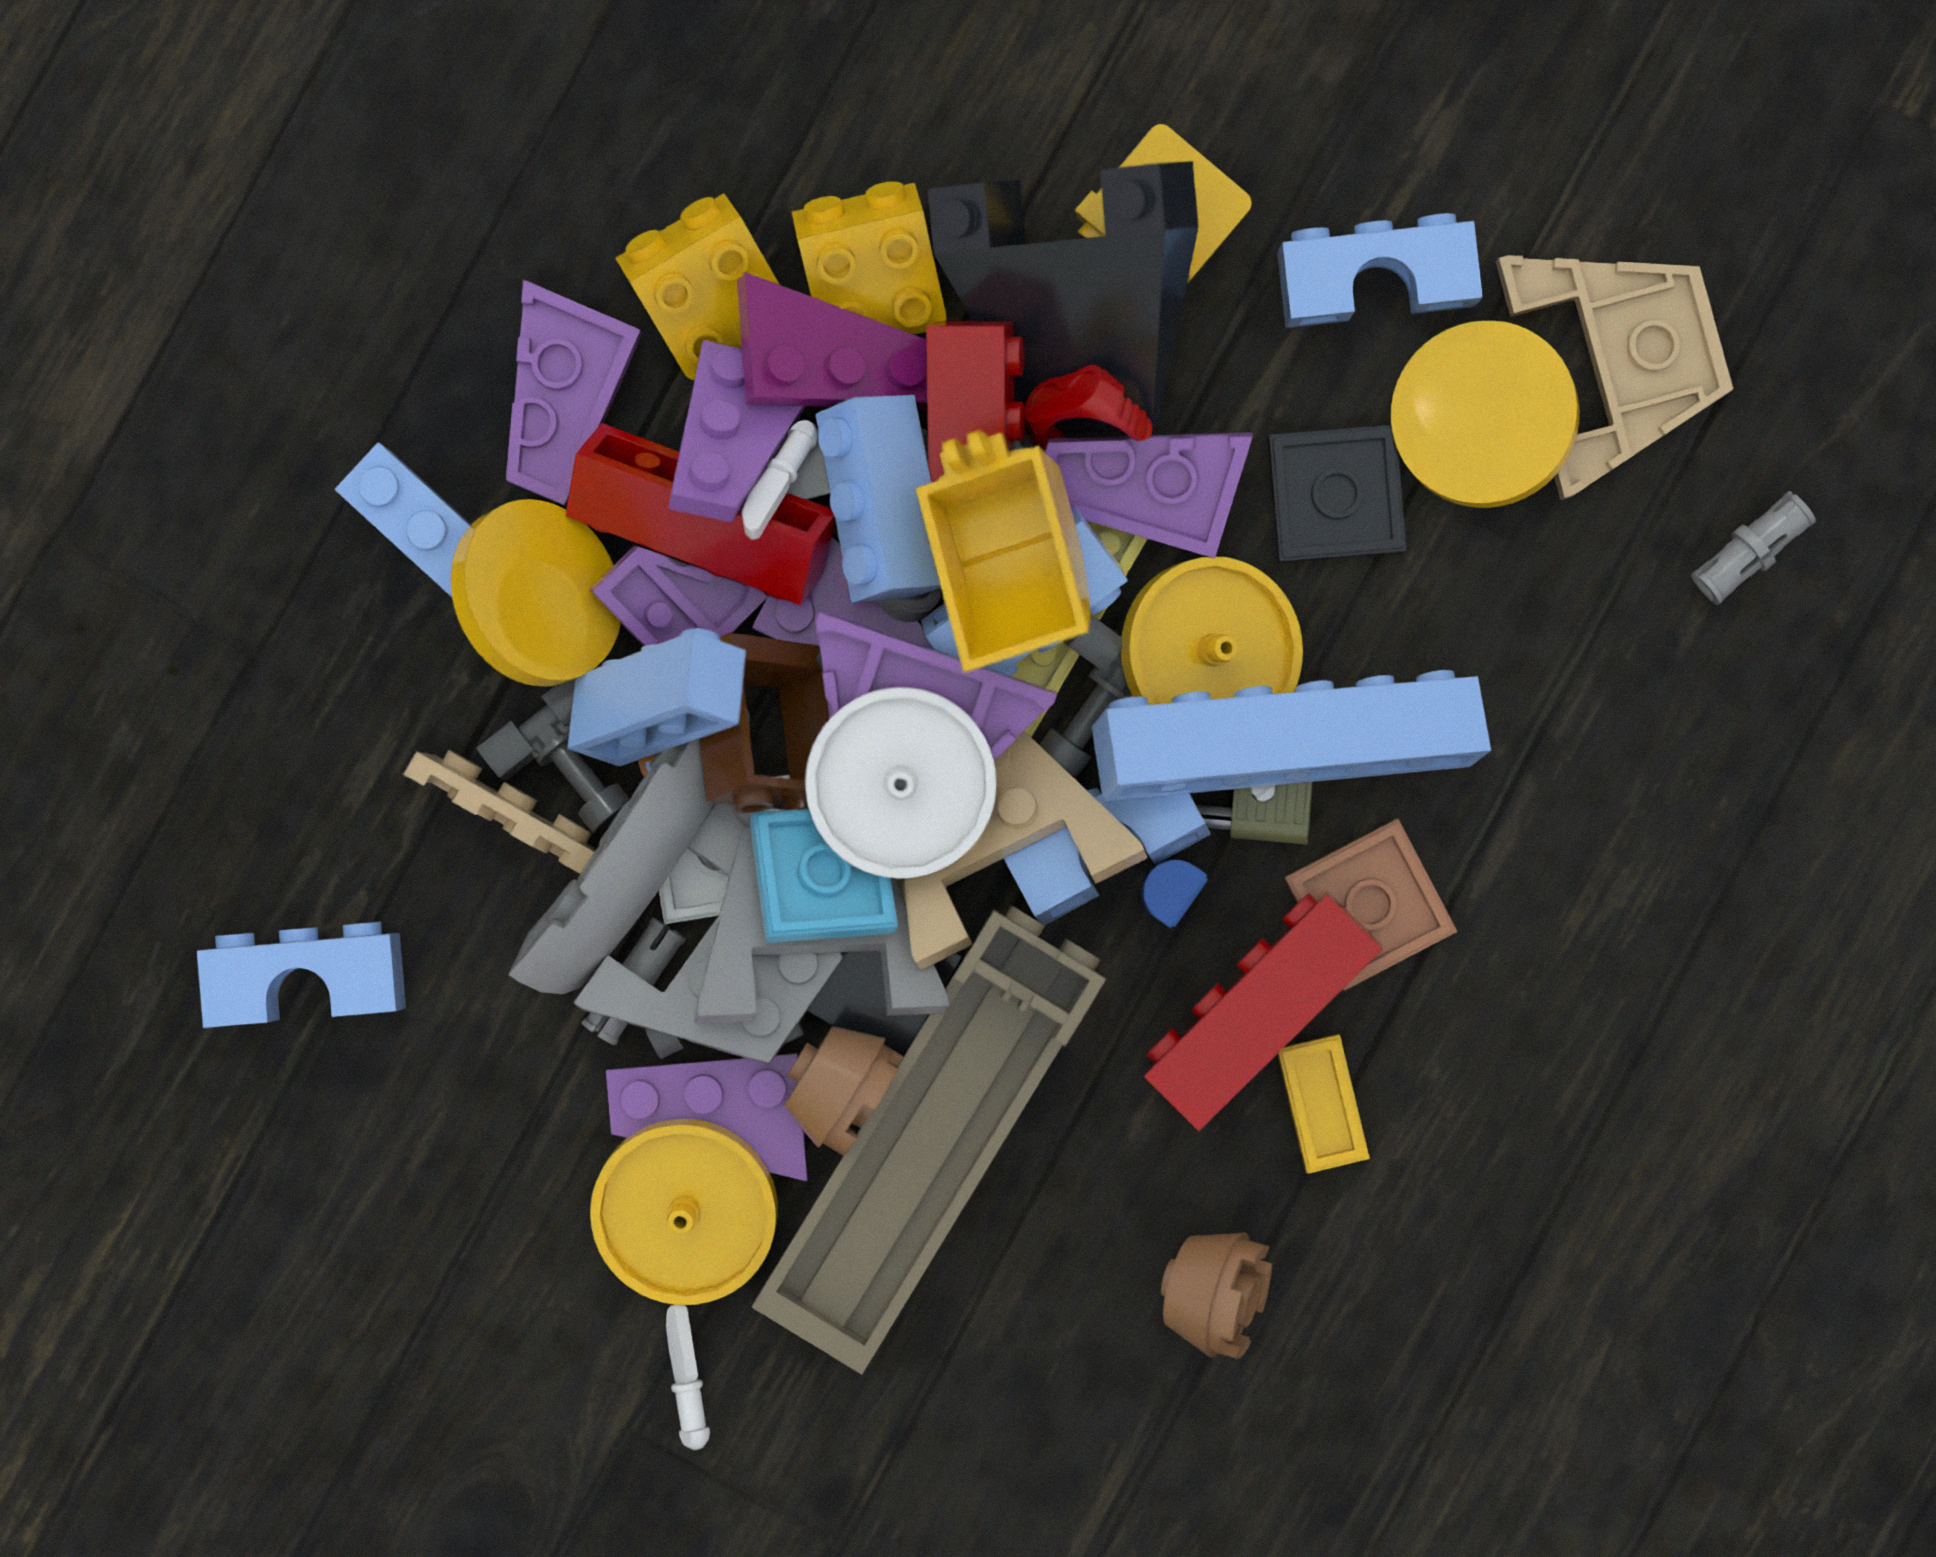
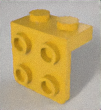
[1075,124,1251,284]
[792,181,946,335]
[615,193,780,380]

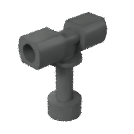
[1039,614,1133,778]
[476,679,630,835]

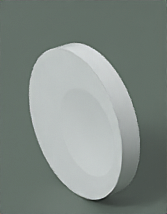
[805,687,996,878]

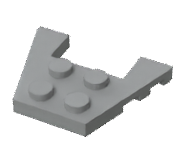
[574,803,843,1065]
[694,827,949,1023]

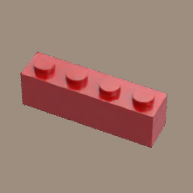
[926,321,1025,483]
[566,423,835,605]
[1144,891,1382,1131]

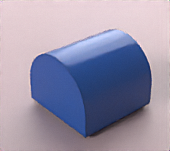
[1141,860,1208,928]

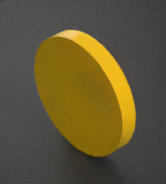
[1391,321,1580,508]
[451,499,621,687]
[1121,556,1303,705]
[590,1118,778,1305]

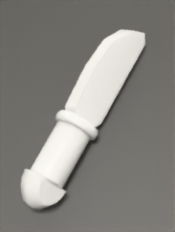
[742,420,818,540]
[666,1305,710,1450]

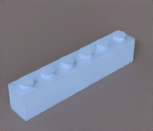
[1092,670,1491,801]

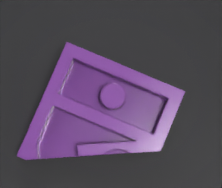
[589,545,768,647]

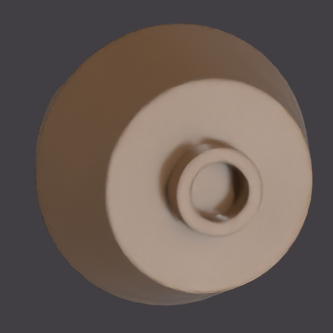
[783,1026,904,1156]
[1161,1233,1272,1359]

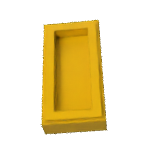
[1277,1033,1370,1174]

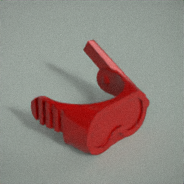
[1024,365,1152,452]

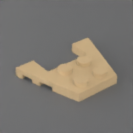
[1495,255,1733,500]
[904,731,1148,970]

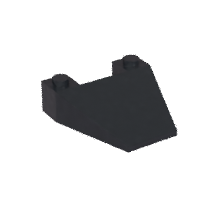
[927,161,1199,435]

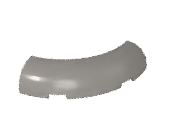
[508,708,750,994]

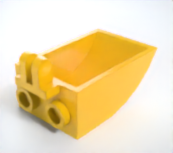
[916,429,1090,673]

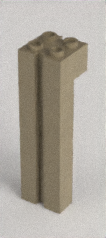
[752,905,1106,1375]

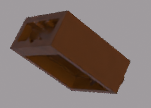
[699,633,830,813]

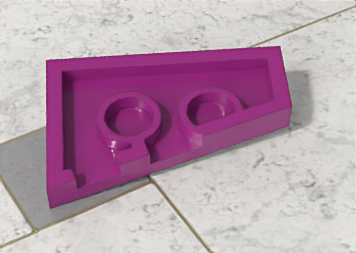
[737,272,928,410]

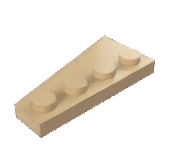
[404,750,597,874]

